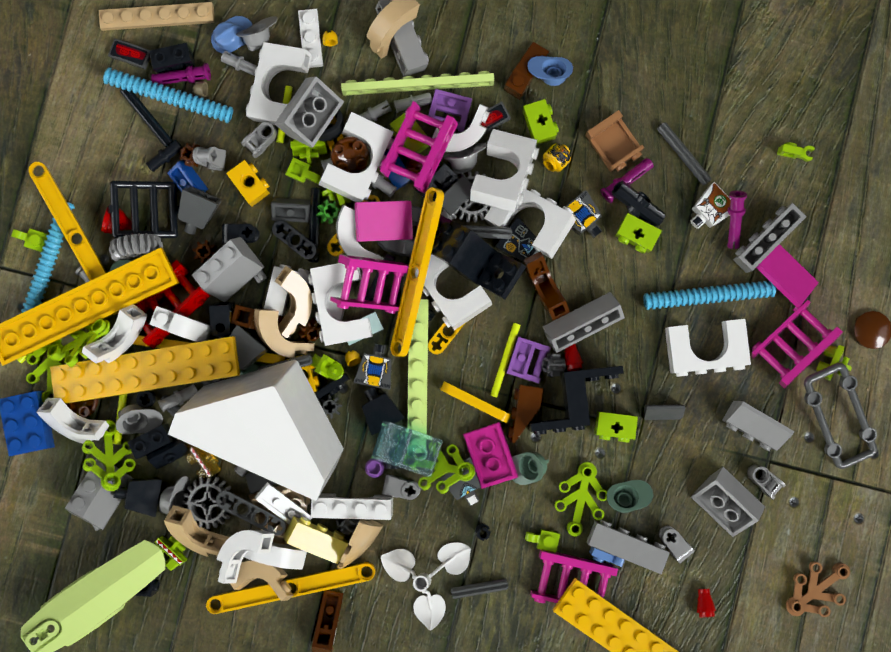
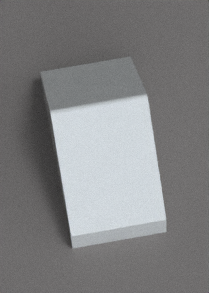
[168,360,344,501]

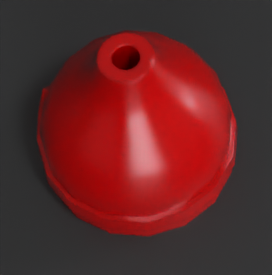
[101,205,131,234]

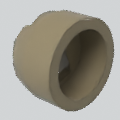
[192,81,208,97]

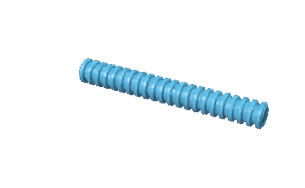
[103,67,233,123]
[21,202,75,313]
[643,281,776,310]

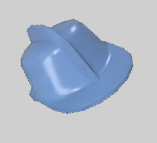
[211,16,252,54]
[527,56,573,86]

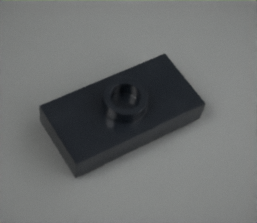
[315,373,350,400]
[146,439,191,469]

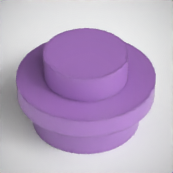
[365,458,384,478]

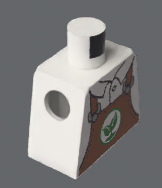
[690,182,731,229]

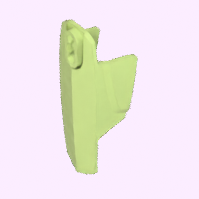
[21,540,166,652]

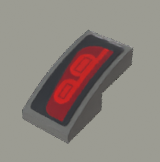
[108,39,151,70]
[468,102,511,135]

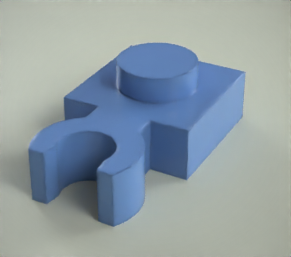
[589,546,624,567]

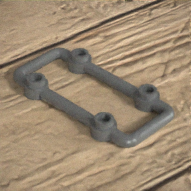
[804,363,877,469]

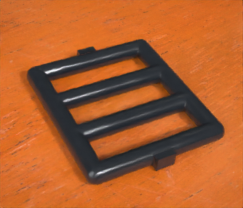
[108,180,179,238]

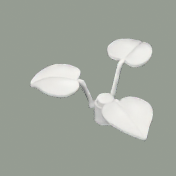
[381,542,471,630]

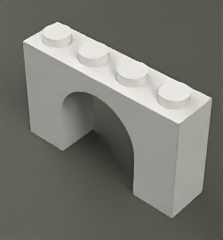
[246,42,312,125]
[319,112,394,202]
[470,129,539,212]
[484,189,576,259]
[415,255,492,330]
[308,263,373,346]
[264,264,345,325]
[665,319,751,377]
[311,493,393,520]

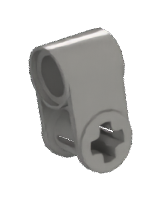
[241,122,278,158]
[193,147,226,171]
[747,465,786,500]
[382,475,421,500]
[659,526,695,564]

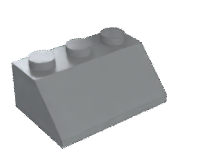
[274,76,344,148]
[192,237,264,302]
[722,401,795,451]
[65,458,132,530]
[691,467,765,537]

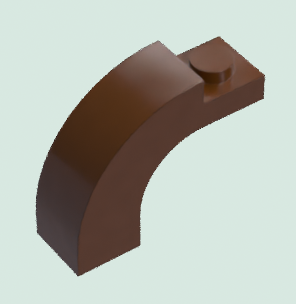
[523,251,570,321]

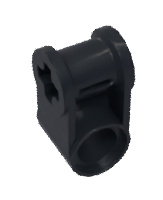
[222,224,260,245]

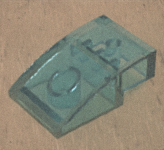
[371,421,443,478]

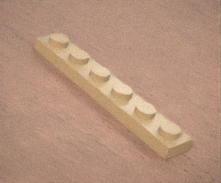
[99,2,214,31]

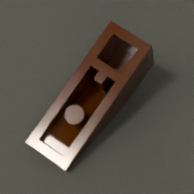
[504,42,549,100]
[312,590,343,652]

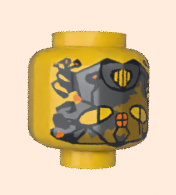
[543,143,571,172]

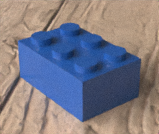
[0,391,55,456]

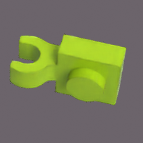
[777,142,815,162]
[285,157,322,184]
[11,228,49,252]
[525,529,560,553]

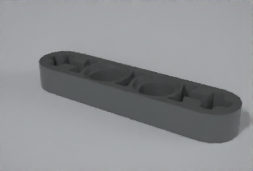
[216,491,287,536]

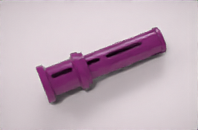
[151,63,211,85]
[600,157,654,203]
[727,190,747,249]

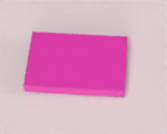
[355,201,413,242]
[756,244,819,308]
[463,422,519,489]

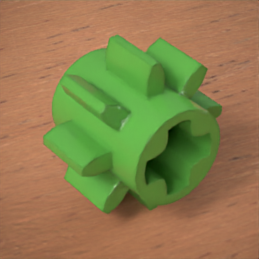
[316,200,341,224]

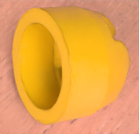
[322,30,338,46]
[345,350,362,367]

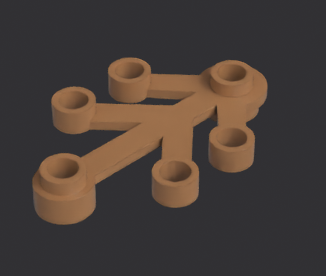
[786,561,850,617]

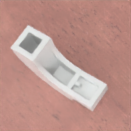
[432,104,490,152]
[336,205,384,260]
[82,304,147,364]
[150,306,212,342]
[37,398,109,444]
[217,530,274,584]
[244,543,307,569]

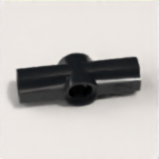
[612,180,666,227]

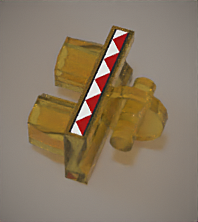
[186,446,221,479]

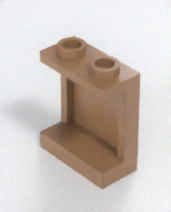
[585,110,645,172]

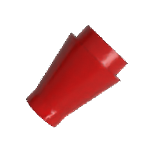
[565,343,583,372]
[697,589,716,618]

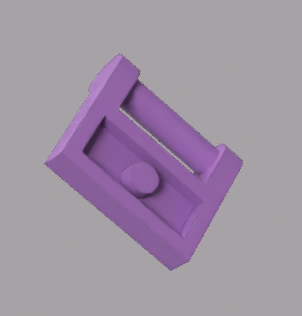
[428,89,472,132]
[507,337,551,384]

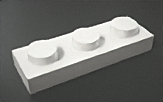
[298,9,323,68]
[255,482,312,524]

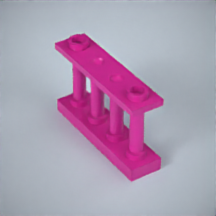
[380,101,458,193]
[330,254,409,314]
[751,300,843,389]
[530,550,618,603]

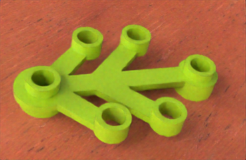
[47,318,110,367]
[26,339,78,403]
[82,420,136,491]
[402,441,475,494]
[554,462,607,536]

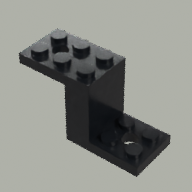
[431,215,526,300]
[528,366,624,435]

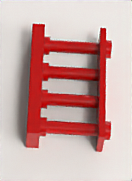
[134,260,210,349]

